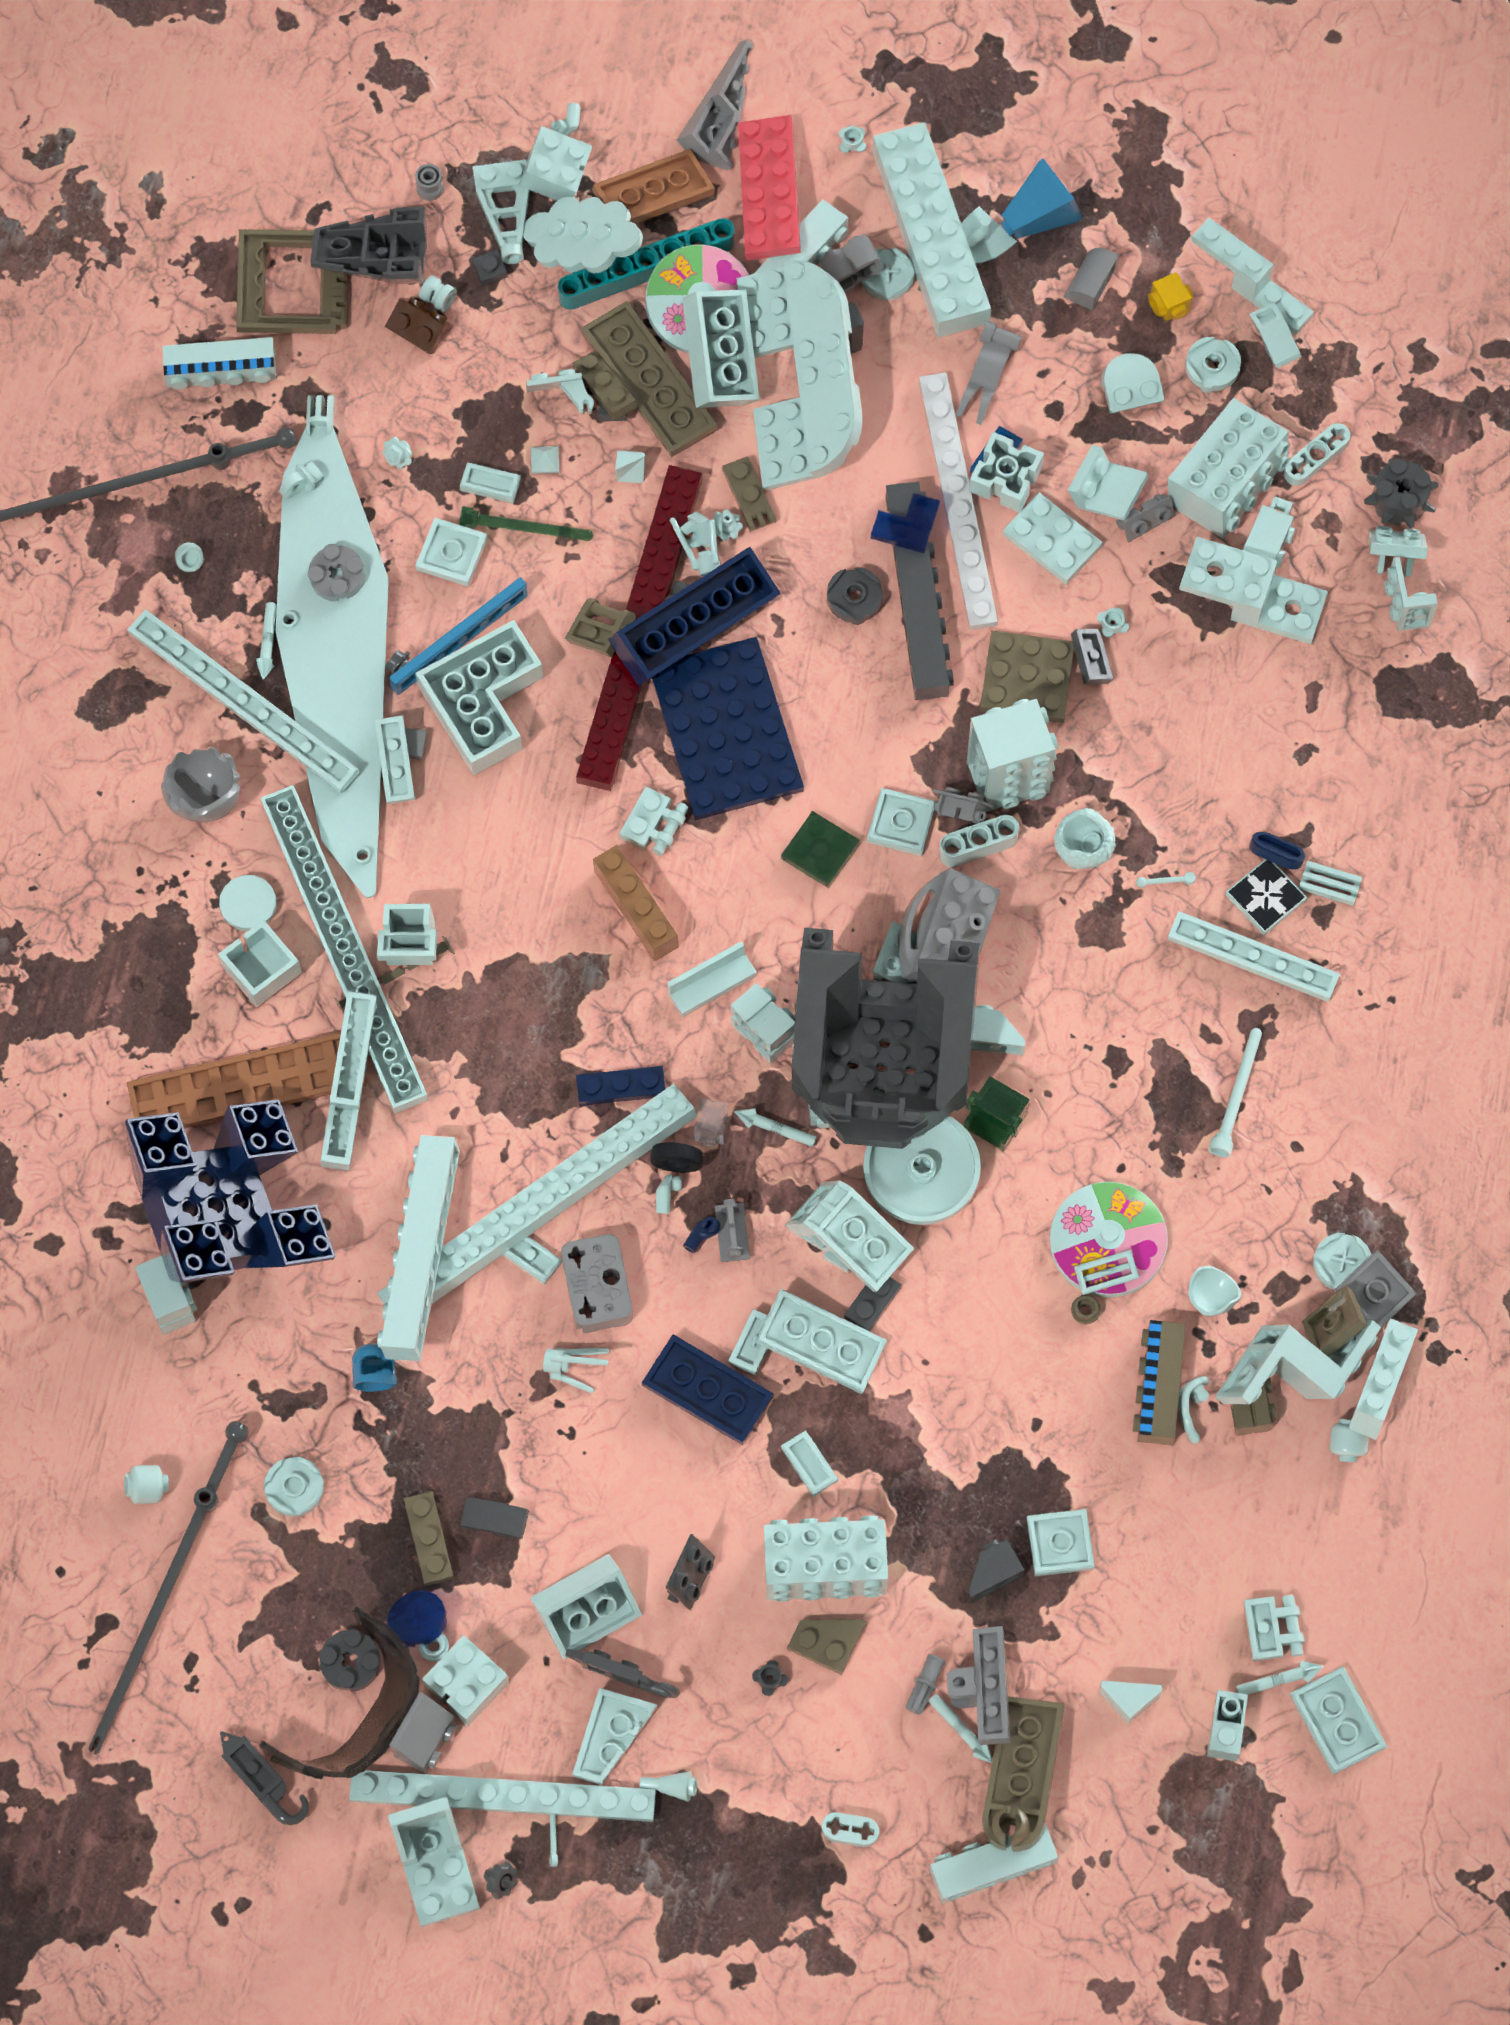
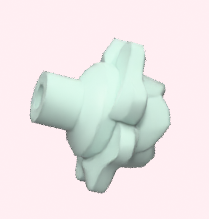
[383,437,413,469]
[712,509,743,541]

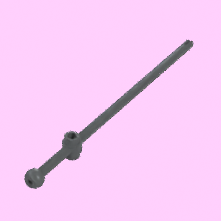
[0,427,296,522]
[88,1421,249,1755]

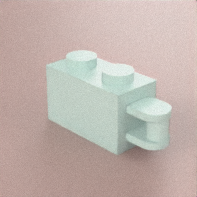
[1243,496,1296,567]

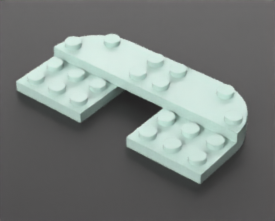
[737,260,863,490]

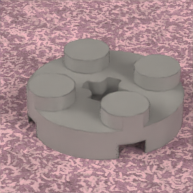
[308,544,365,601]

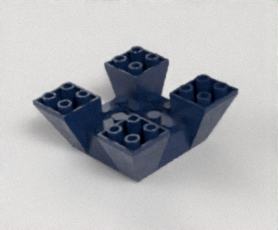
[125,1100,336,1283]

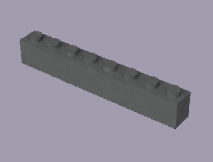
[885,481,954,700]

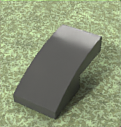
[460,1497,529,1539]

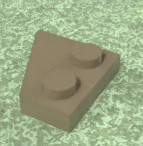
[787,1619,866,1675]

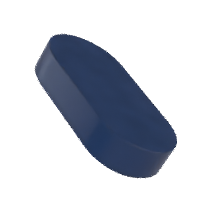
[1249,832,1306,870]

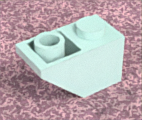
[1207,1690,1248,1761]

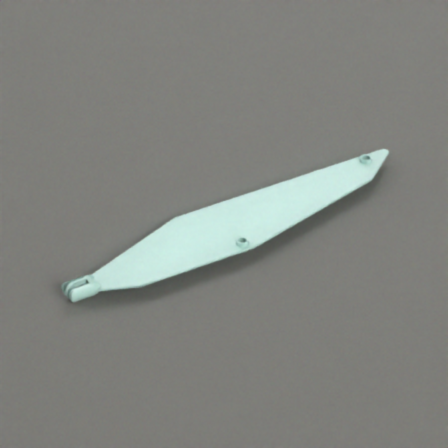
[275,395,389,898]

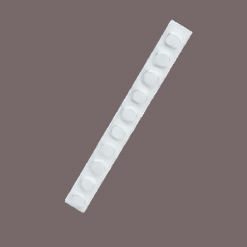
[919,373,998,630]

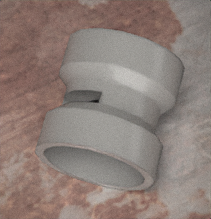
[415,164,444,201]

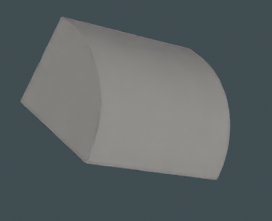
[1063,248,1119,311]

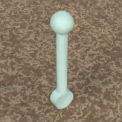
[1136,872,1196,888]
[550,1814,558,1867]

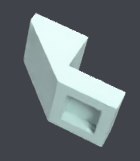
[1249,302,1302,368]

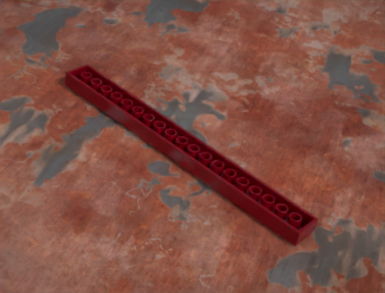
[576,465,703,791]

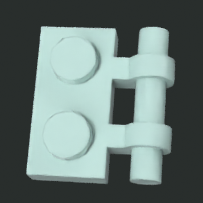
[619,787,688,856]
[1243,1595,1305,1661]

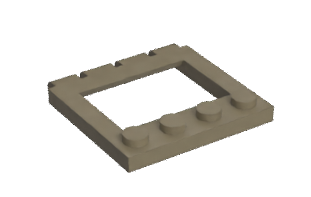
[236,229,348,334]

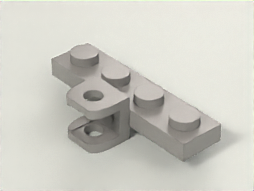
[947,1626,1010,1745]

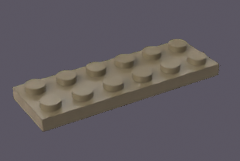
[581,301,718,457]

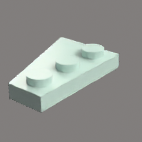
[572,1688,657,1785]

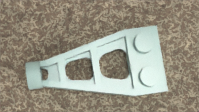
[473,160,530,264]

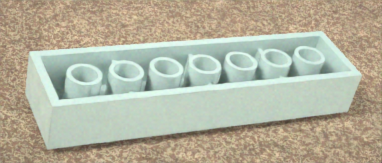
[872,122,991,338]

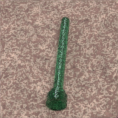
[459,506,593,541]

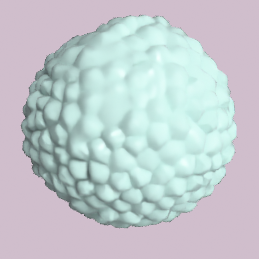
[1054,808,1116,869]

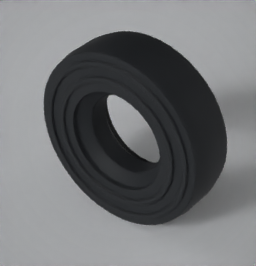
[650,1142,703,1173]

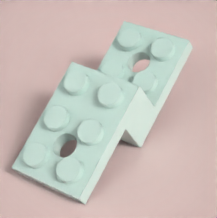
[1179,536,1328,644]

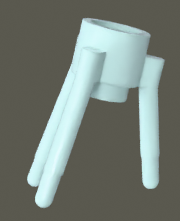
[670,517,720,576]
[543,1347,609,1393]

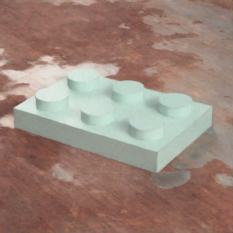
[1002,492,1103,585]

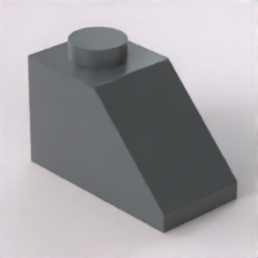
[967,1539,1024,1604]

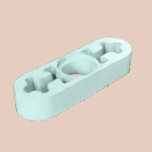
[1284,423,1350,486]

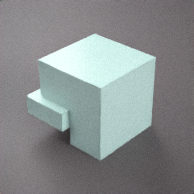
[377,904,437,965]

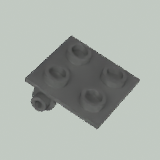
[665,1533,715,1610]

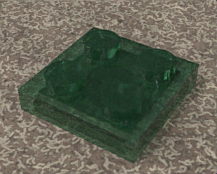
[781,811,860,888]

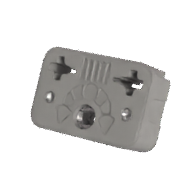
[561,1234,633,1333]

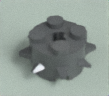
[1364,459,1439,528]

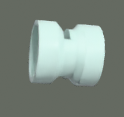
[419,275,457,312]

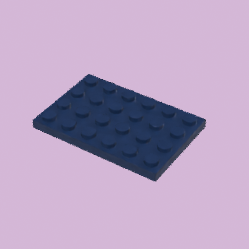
[652,637,804,821]

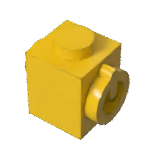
[1148,272,1193,322]

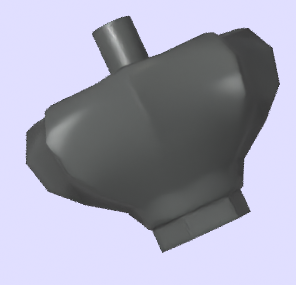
[483,1861,518,1899]

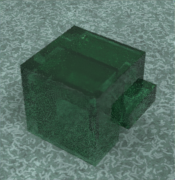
[964,1076,1030,1151]

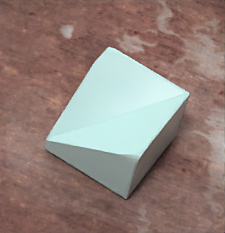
[615,451,645,483]

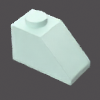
[972,1005,1026,1056]

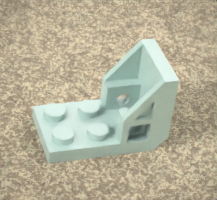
[785,1180,914,1292]
[388,1797,480,1928]

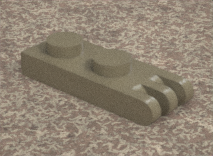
[722,456,776,532]

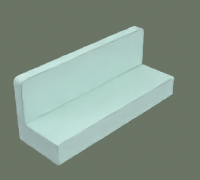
[667,942,757,1017]

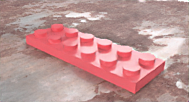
[738,115,801,261]

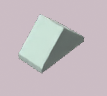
[1099,1680,1162,1724]

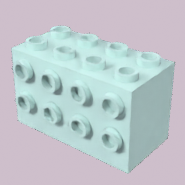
[1168,398,1290,539]
[967,699,1058,812]
[764,1516,888,1602]

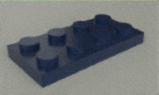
[642,1334,774,1446]

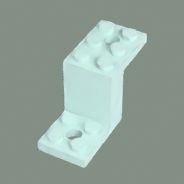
[1215,1320,1381,1404]

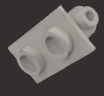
[1116,494,1175,542]
[933,787,994,824]
[715,1199,750,1262]

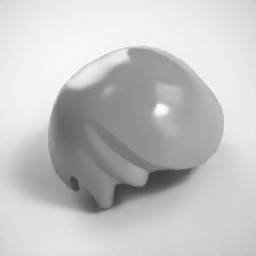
[161,747,240,823]

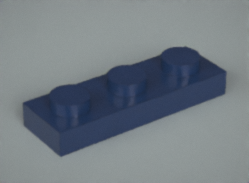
[576,1066,665,1106]

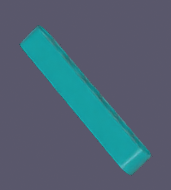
[558,218,735,310]

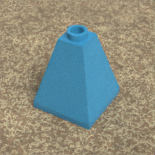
[1000,158,1082,239]

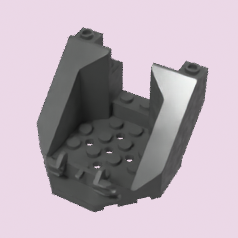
[792,928,980,1149]

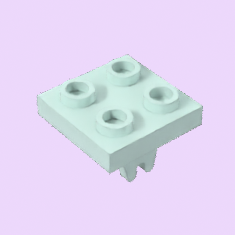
[1368,526,1428,577]

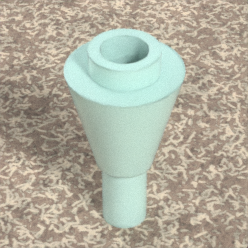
[640,1771,697,1802]

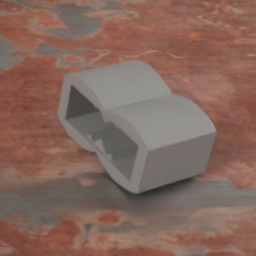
[819,234,885,293]

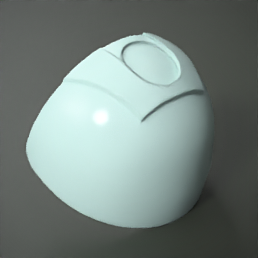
[1188,1266,1241,1317]

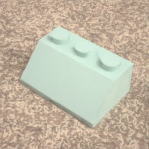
[530,1554,642,1659]

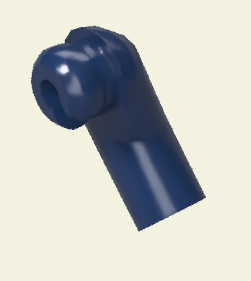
[683,1216,720,1253]

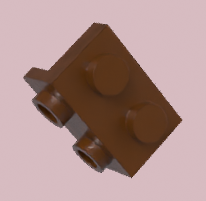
[385,296,453,354]

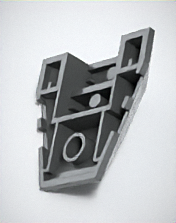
[310,206,427,285]

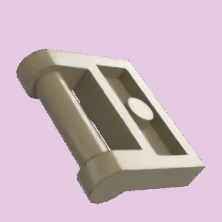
[565,598,636,657]

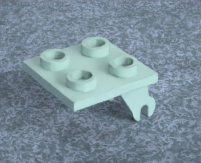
[526,369,594,414]

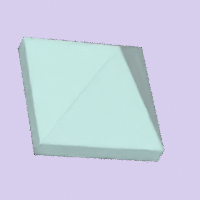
[531,446,559,474]

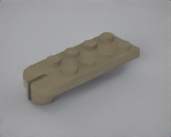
[982,1696,1065,1852]

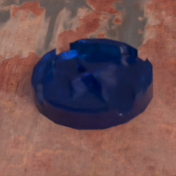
[387,1591,447,1647]

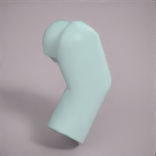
[551,103,580,136]
[655,1174,682,1214]

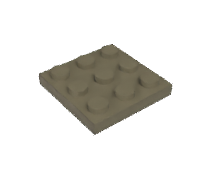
[980,630,1074,723]

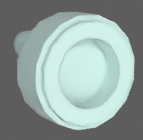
[175,543,204,572]

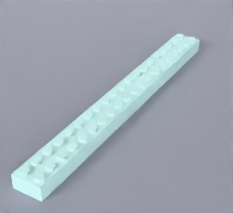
[260,785,428,1114]
[377,1084,697,1305]

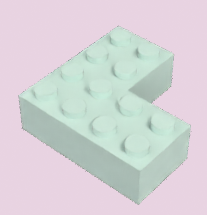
[416,620,544,776]

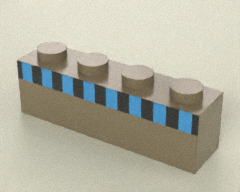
[1133,1320,1186,1446]

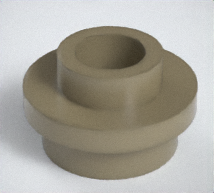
[1071,1295,1101,1324]

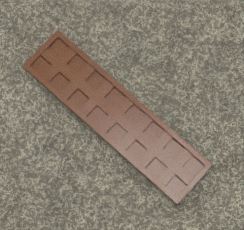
[127,1032,367,1129]

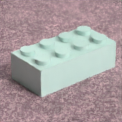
[682,290,759,408]

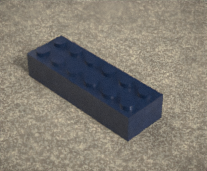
[607,547,781,687]

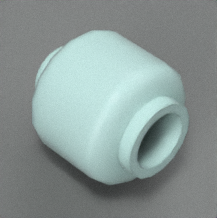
[1329,1419,1369,1462]
[124,1465,169,1504]

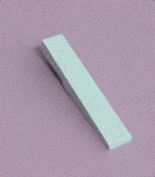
[320,991,377,1171]

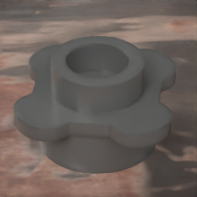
[385,650,410,676]
[752,1660,788,1696]

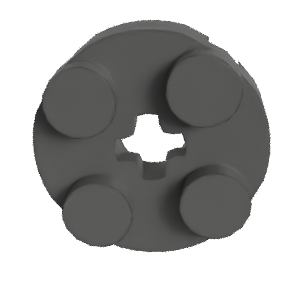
[827,567,882,625]
[319,1629,380,1691]

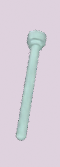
[1208,1028,1262,1158]

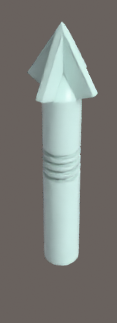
[256,602,277,679]
[734,1108,817,1147]
[1236,1661,1324,1695]
[928,1693,993,1763]

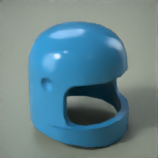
[352,1343,397,1392]

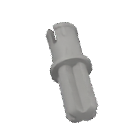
[906,1654,946,1715]

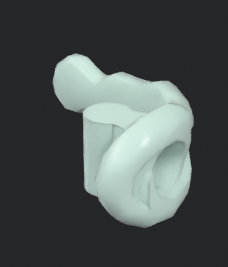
[1178,1376,1209,1444]

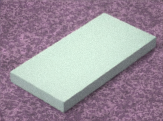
[755,1289,887,1394]

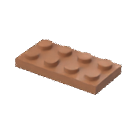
[593,149,715,224]

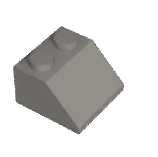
[390,1692,457,1774]

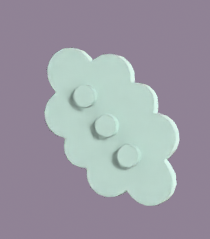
[523,196,643,273]

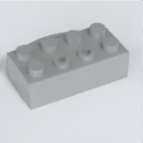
[898,868,1001,984]

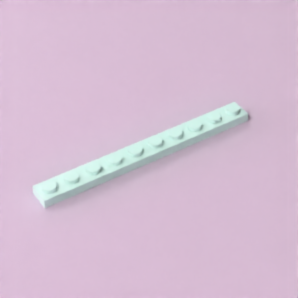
[127,609,360,794]
[349,1769,656,1822]

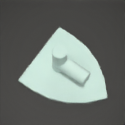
[961,207,1017,264]

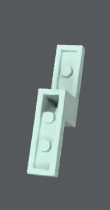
[1191,218,1314,335]

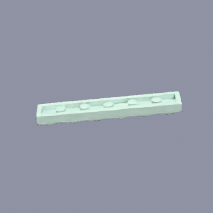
[1167,911,1340,1002]

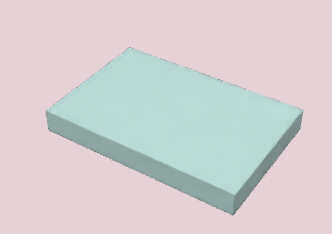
[1290,1666,1387,1775]

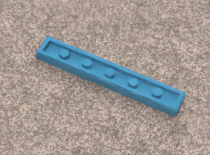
[389,577,528,695]

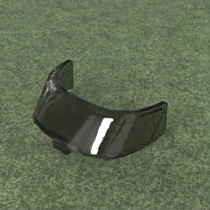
[259,1607,420,1779]

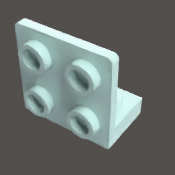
[1068,445,1148,520]
[1384,557,1438,631]

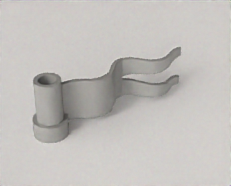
[955,320,1022,425]

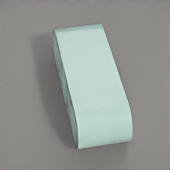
[939,815,1019,867]

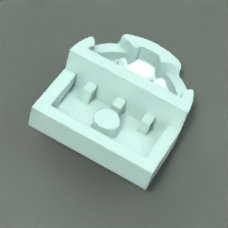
[1101,353,1165,414]

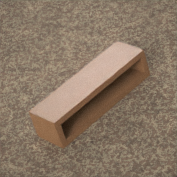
[593,845,679,962]

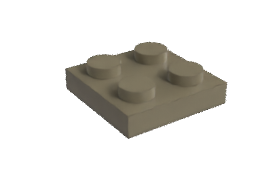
[1302,1285,1367,1357]

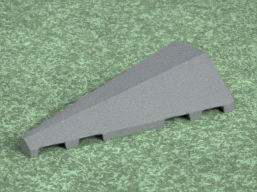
[677,39,753,170]

